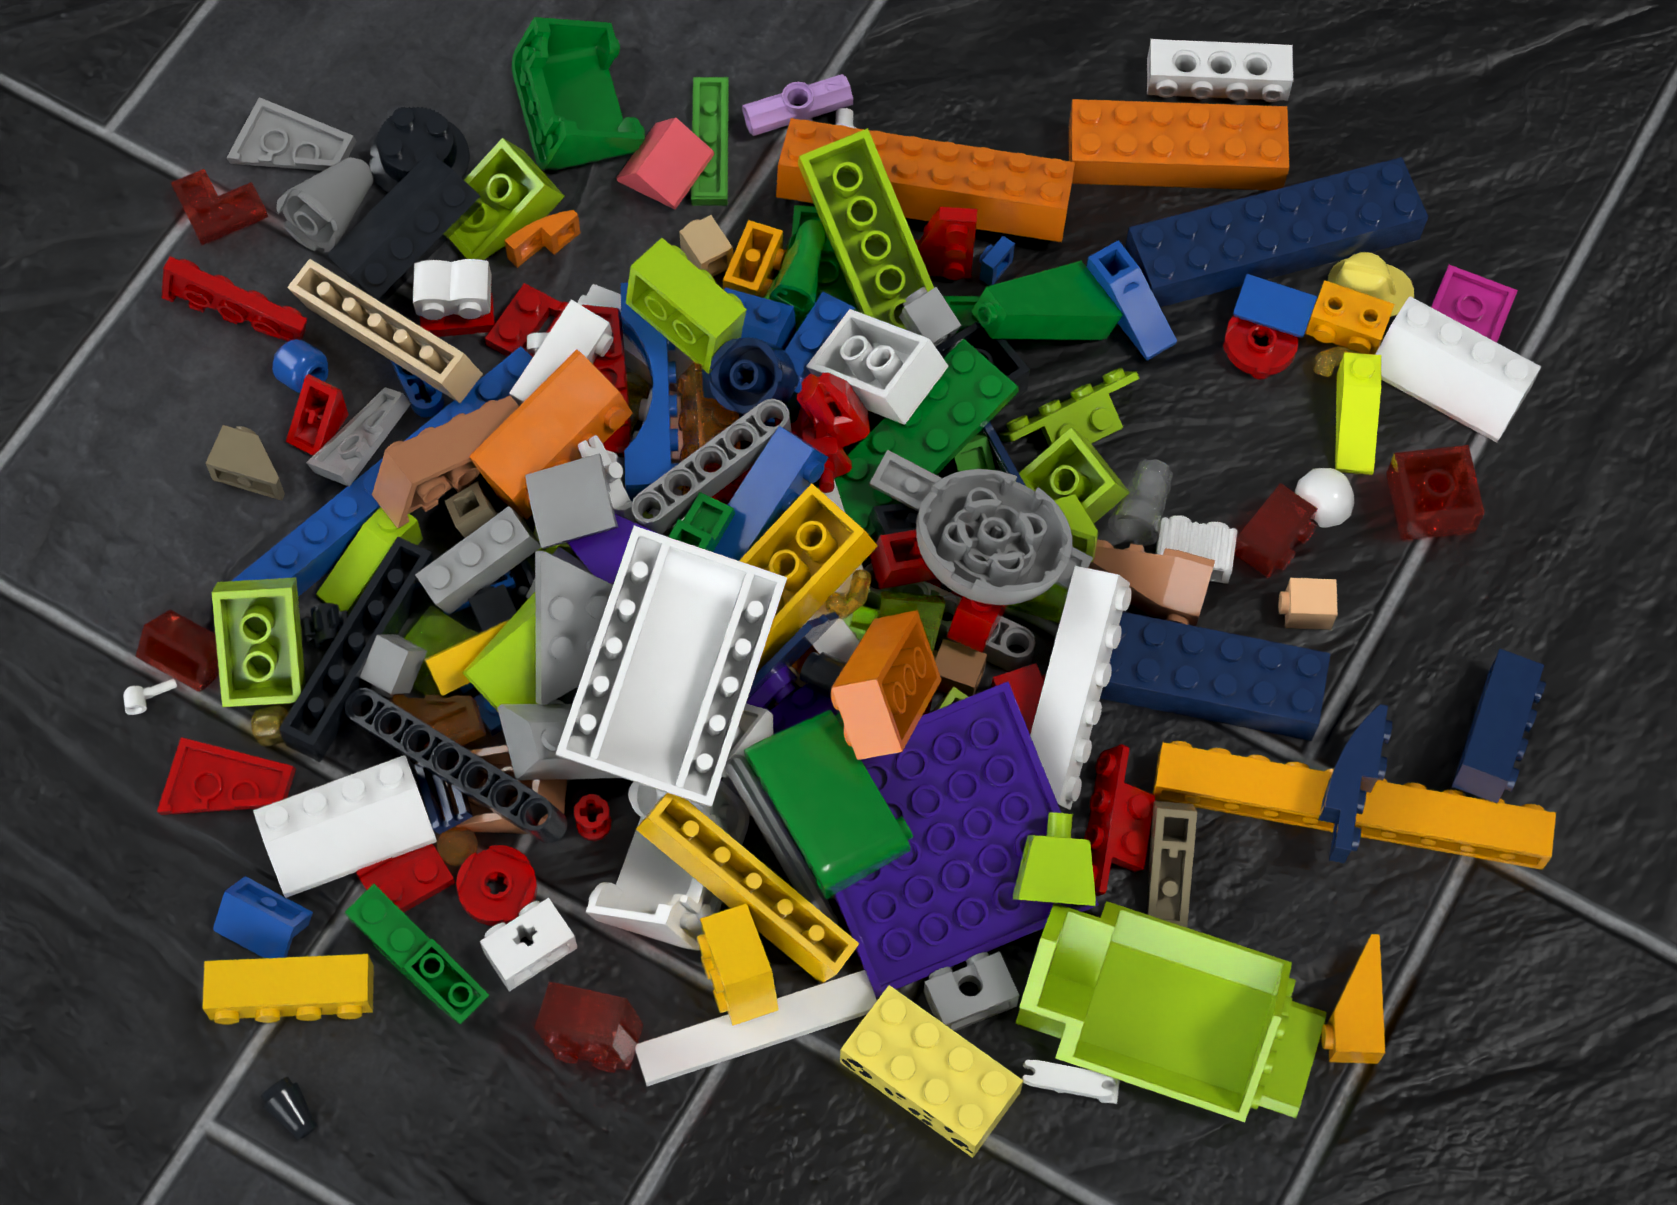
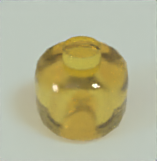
[251,705,288,747]

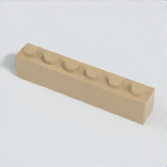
[287,259,483,403]

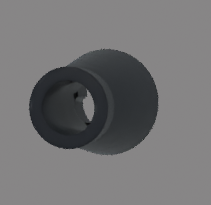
[261,1077,318,1141]

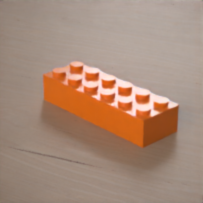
[1069,99,1289,190]

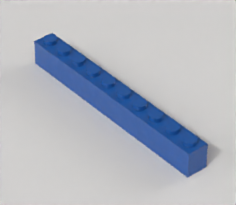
[232,346,533,597]

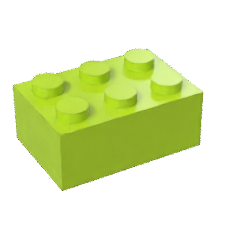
[625,238,747,374]
[212,577,306,707]

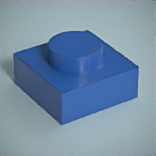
[979,236,1015,286]

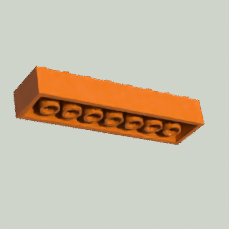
[776,118,1075,242]

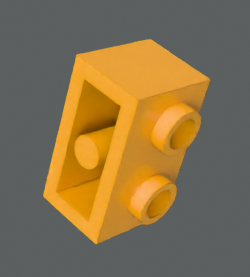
[723,220,786,298]
[1305,280,1395,355]

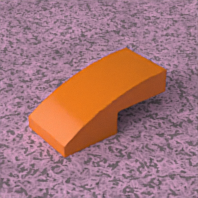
[504,210,581,268]

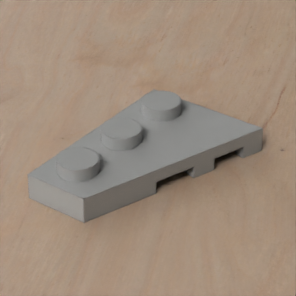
[227,97,357,171]
[306,387,411,487]

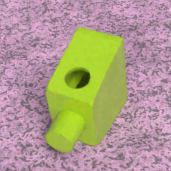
[1013,812,1096,906]

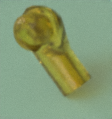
[1313,346,1365,377]
[825,570,871,619]

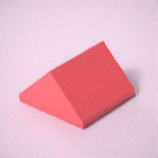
[616,117,715,210]

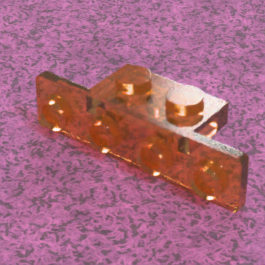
[676,363,741,495]

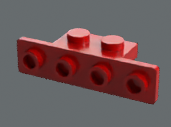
[1084,744,1155,897]

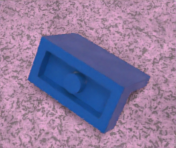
[1233,274,1317,338]
[213,876,313,958]

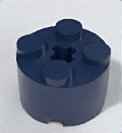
[709,337,799,415]

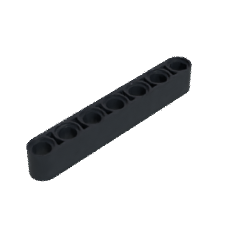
[345,688,567,844]

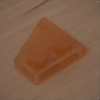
[392,694,486,764]

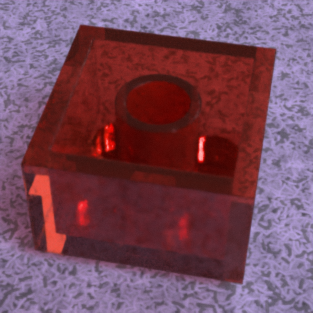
[1386,445,1485,540]
[534,981,644,1072]

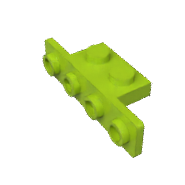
[998,368,1139,447]

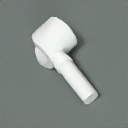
[123,678,177,715]

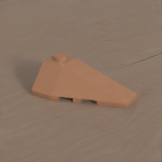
[1088,539,1215,626]

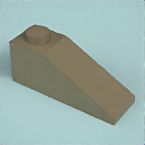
[1147,801,1197,928]

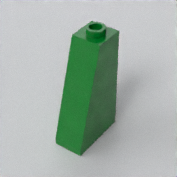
[971,261,1123,340]

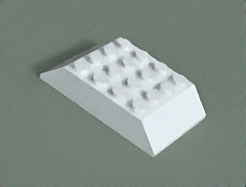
[555,526,787,807]

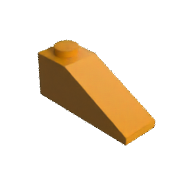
[1322,934,1385,1064]

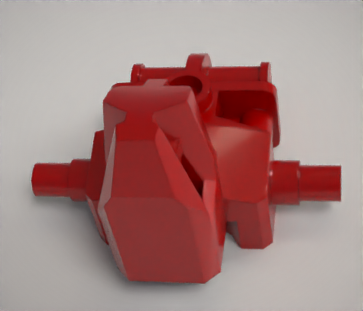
[775,372,870,493]

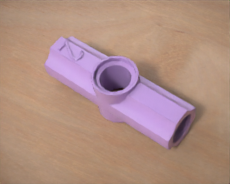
[742,74,853,136]

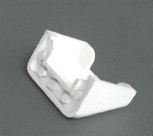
[586,780,749,950]

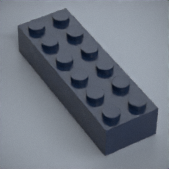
[1100,612,1331,741]

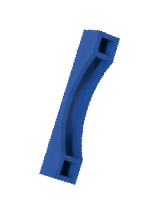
[620,283,679,501]

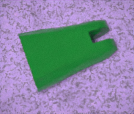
[763,220,827,324]

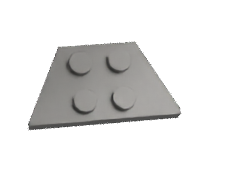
[535,551,613,705]

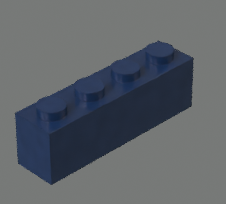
[1452,649,1546,803]

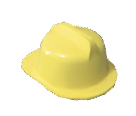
[1328,252,1414,317]

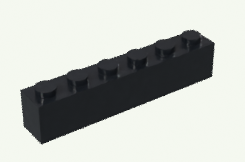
[279,537,434,762]

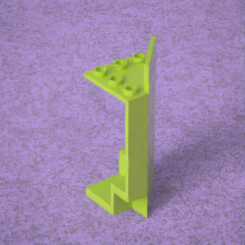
[1015,901,1327,1122]

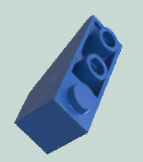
[1086,240,1177,361]

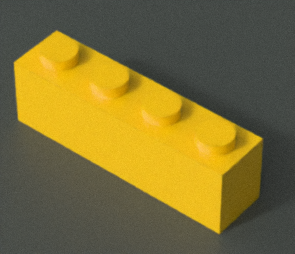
[203,954,374,1025]

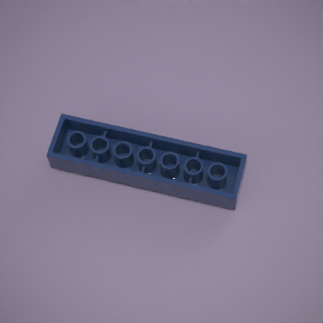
[1125,157,1428,307]

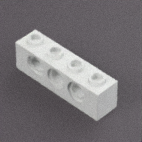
[1147,39,1293,102]

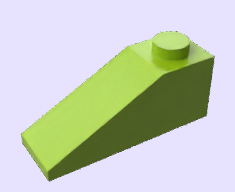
[316,507,423,616]

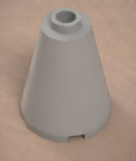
[276,157,373,253]

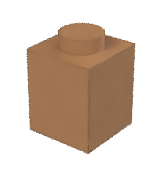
[932,639,987,697]

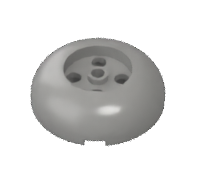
[916,469,1072,605]

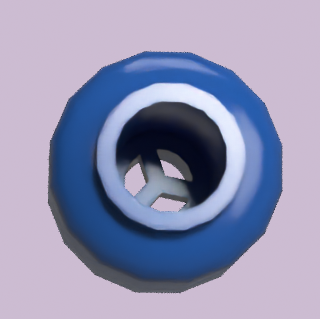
[272,339,328,393]

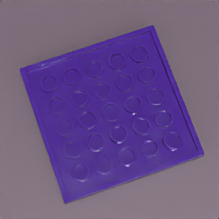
[834,682,1099,997]

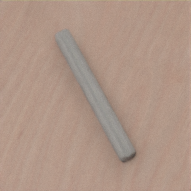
[724,755,839,924]

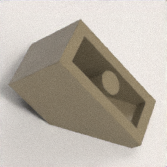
[205,425,285,501]

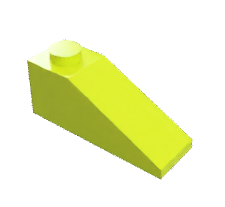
[1335,352,1381,475]

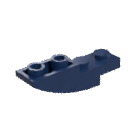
[1318,704,1392,863]

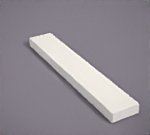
[634,970,877,1086]

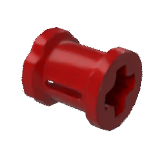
[574,794,612,841]

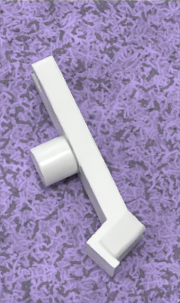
[578,435,643,522]
[1021,1060,1120,1104]

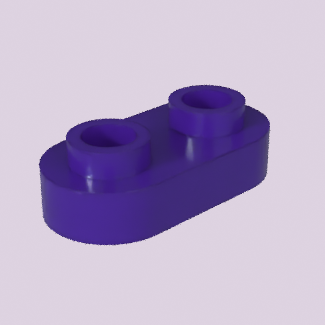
[746,666,797,711]

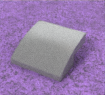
[525,453,618,549]

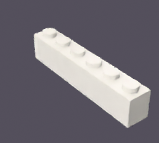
[1030,566,1131,810]

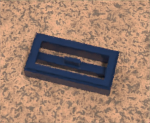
[414,761,473,834]

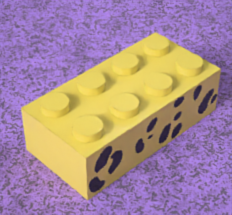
[840,985,1023,1158]

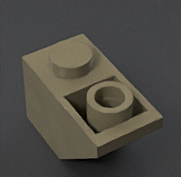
[445,479,500,538]

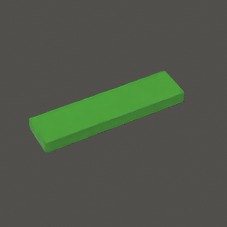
[691,77,729,206]

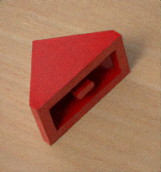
[286,374,349,456]

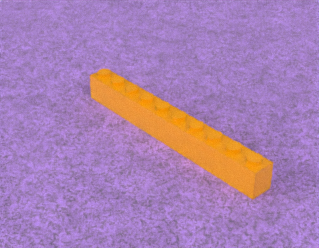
[1152,741,1556,870]

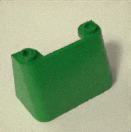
[512,17,645,170]
[744,710,913,899]

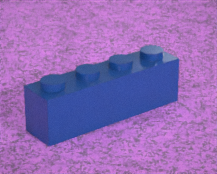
[713,425,829,561]

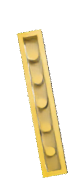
[636,793,860,984]

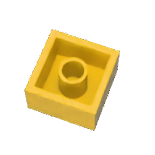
[696,903,779,1026]

